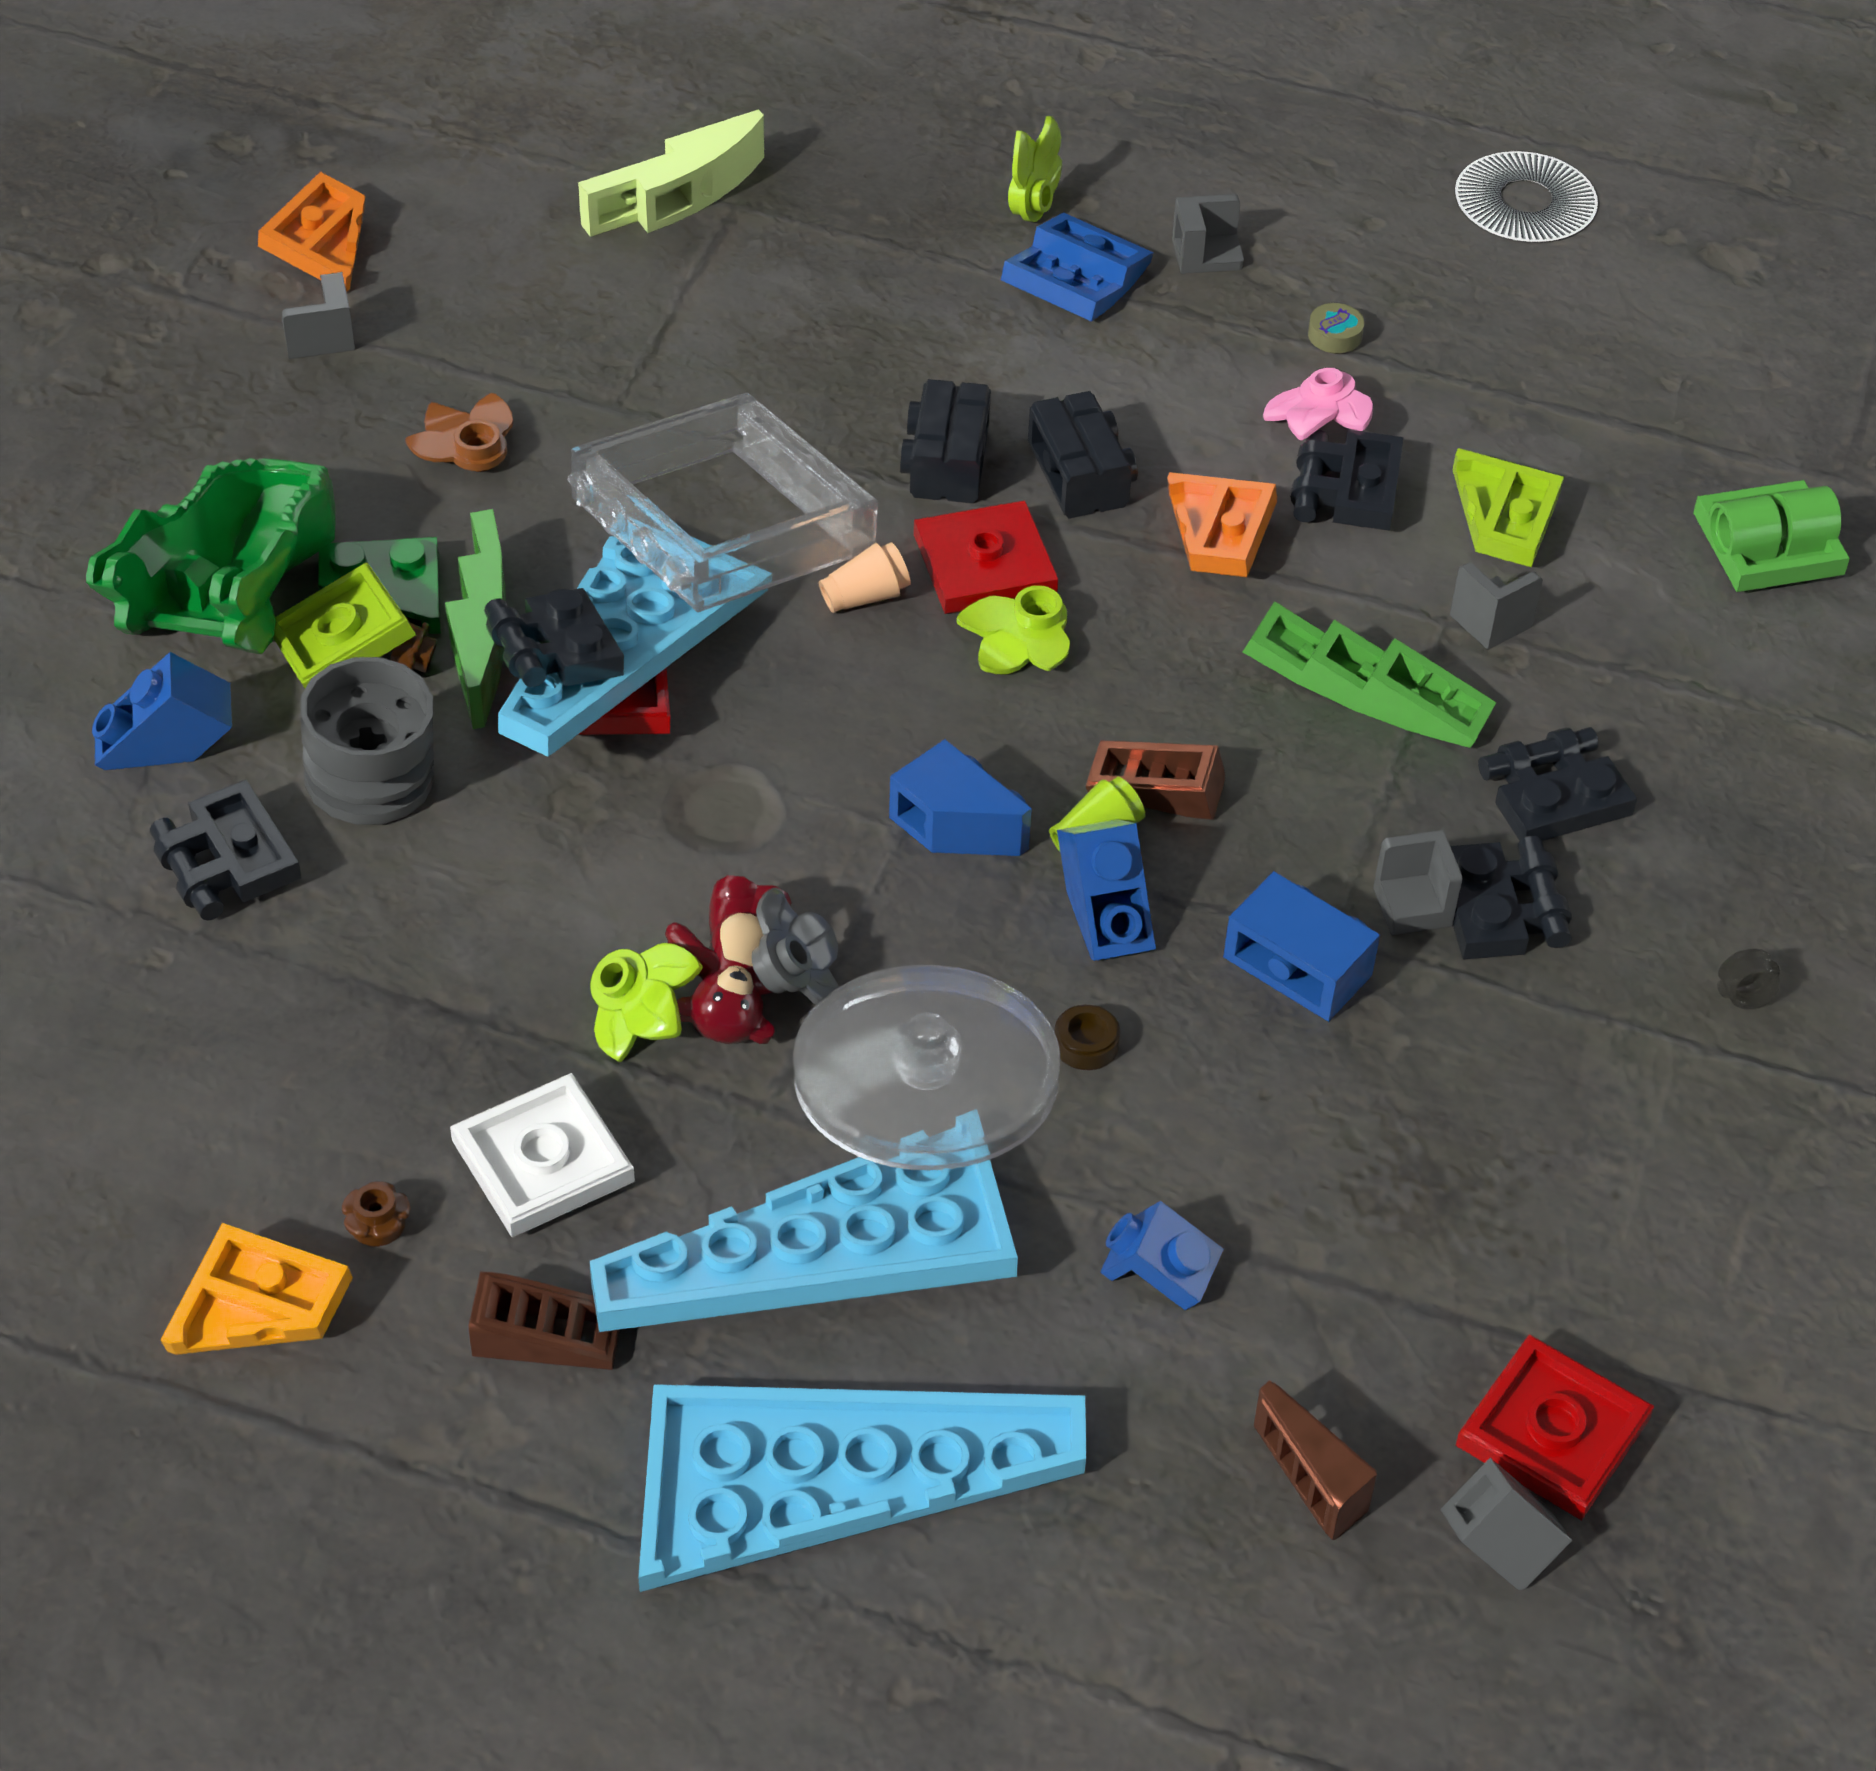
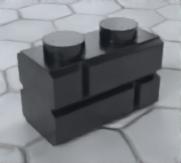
[900,379,991,503]
[1028,391,1138,519]

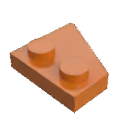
[258,172,365,292]
[1167,472,1277,577]

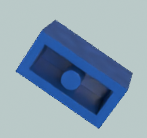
[1223,871,1380,1022]

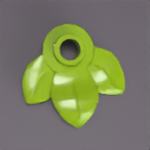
[1008,116,1062,222]
[956,586,1070,674]
[590,943,703,1062]

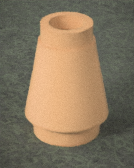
[819,542,911,613]

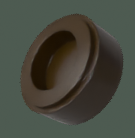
[1054,1005,1120,1070]

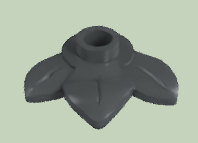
[751,887,842,1007]

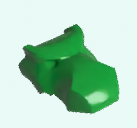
[86,458,336,654]

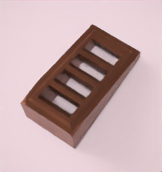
[1086,740,1225,820]
[469,1271,620,1370]
[1254,1380,1377,1540]

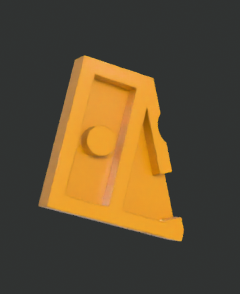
[161,1223,353,1355]

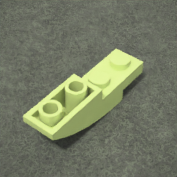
[578,109,764,237]

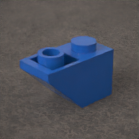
[92,652,232,770]
[889,739,1032,856]
[1057,819,1156,961]

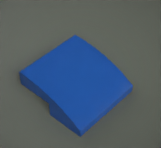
[1001,212,1153,321]

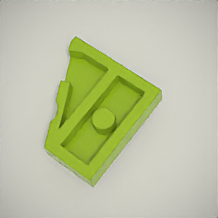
[1453,448,1564,567]

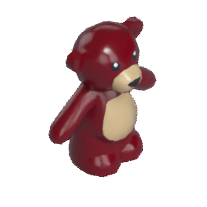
[665,875,792,1044]

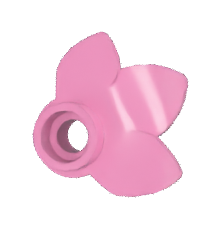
[1263,368,1373,441]

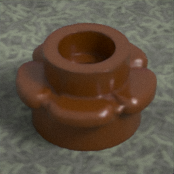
[390,622,438,673]
[342,1181,411,1247]

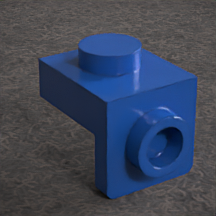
[1100,1201,1224,1310]

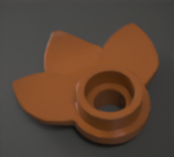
[405,393,513,472]

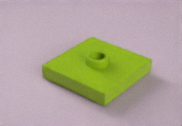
[274,562,416,688]

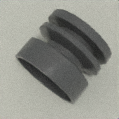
[301,657,434,825]

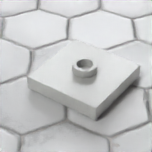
[450,1073,635,1238]

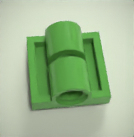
[1693,480,1850,592]

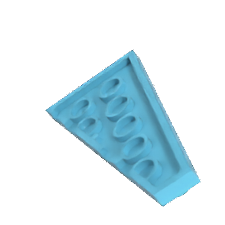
[498,509,769,757]
[590,1112,1018,1332]
[638,1385,1086,1592]

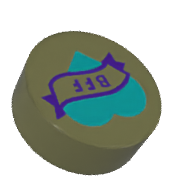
[1308,303,1364,354]

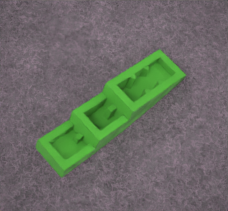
[445,509,506,729]
[1243,601,1497,748]

